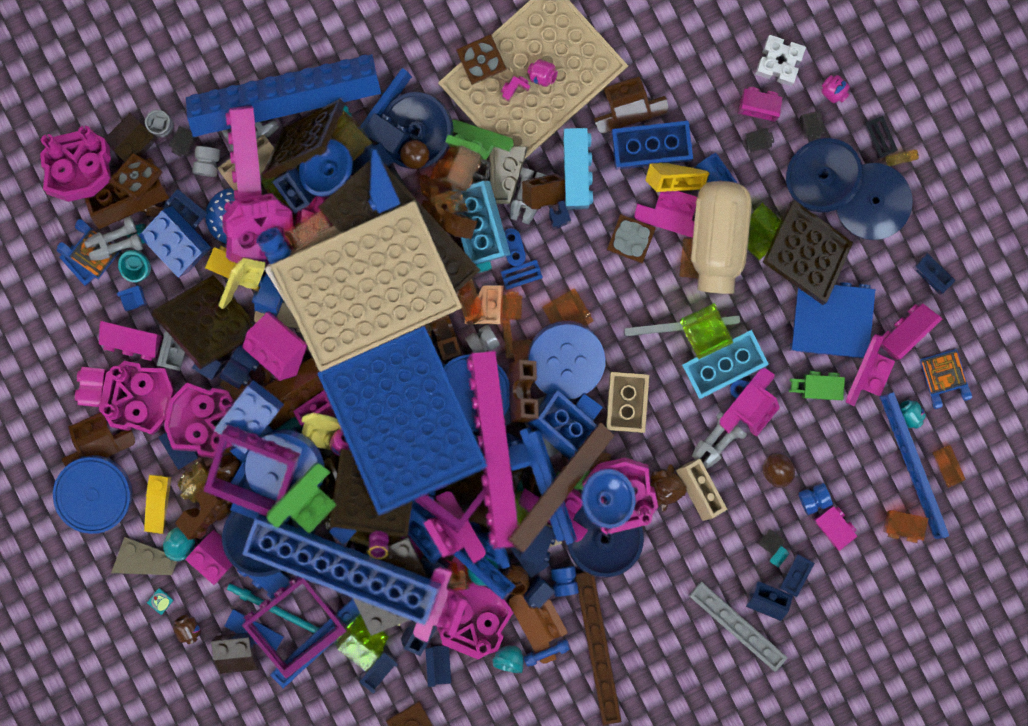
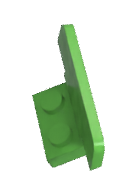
[445,119,514,160]
[266,463,336,533]

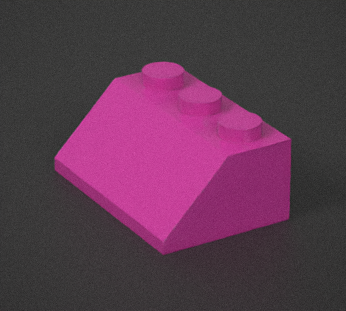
[881,303,942,360]
[242,312,307,380]
[99,321,163,361]

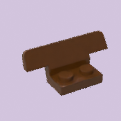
[594,76,668,133]
[62,412,135,467]

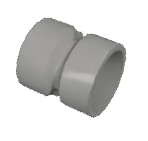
[145,110,174,138]
[192,146,221,177]
[465,324,500,353]

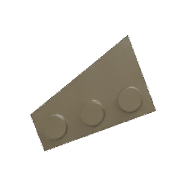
[490,146,528,204]
[111,537,178,575]

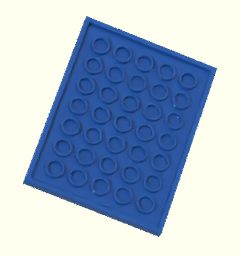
[317,326,488,515]

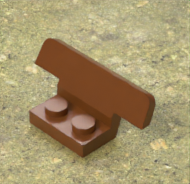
[509,595,568,664]

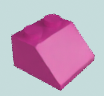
[738,87,782,122]
[185,530,233,585]

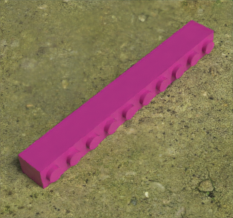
[467,351,518,549]

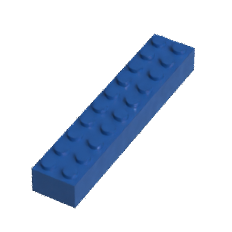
[186,54,381,137]
[243,514,442,625]

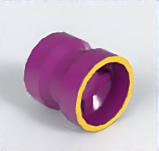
[368,531,389,559]

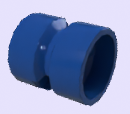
[256,228,292,264]
[798,483,833,516]
[551,566,579,597]

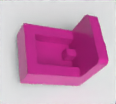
[501,76,530,102]

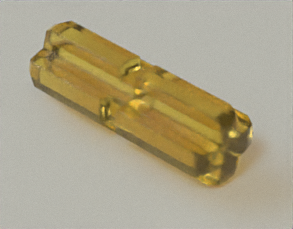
[885,149,919,166]

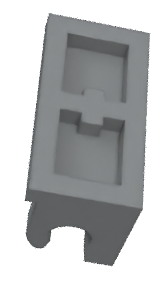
[157,331,185,371]

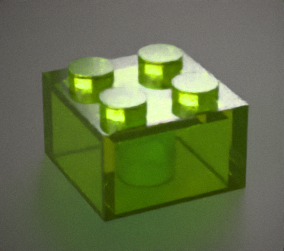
[680,303,734,360]

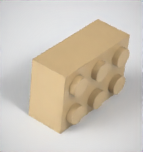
[606,372,649,433]

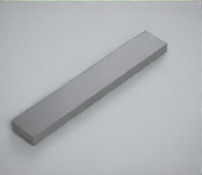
[624,316,740,336]
[688,582,788,672]

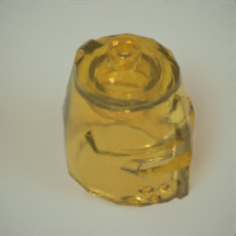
[178,461,208,503]

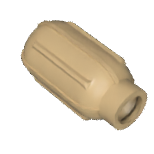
[691,181,752,294]

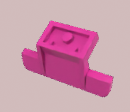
[635,191,698,238]
[846,334,895,406]
[719,368,780,437]
[518,489,588,542]
[424,492,485,563]
[413,567,468,642]

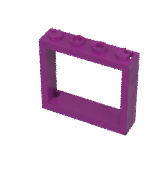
[204,425,300,516]
[415,486,487,533]
[242,575,347,678]

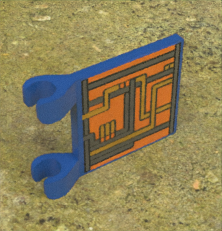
[56,219,121,280]
[920,349,972,409]

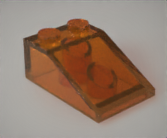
[427,145,482,191]

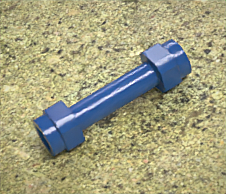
[524,639,571,667]

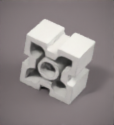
[755,35,806,86]

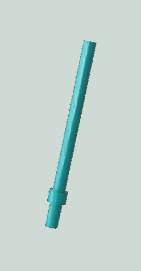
[226,583,319,633]

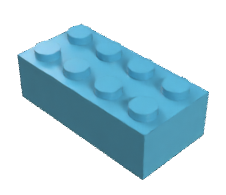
[563,128,593,210]
[448,181,511,265]
[682,330,769,399]

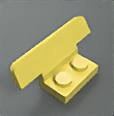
[219,258,265,309]
[301,413,341,450]

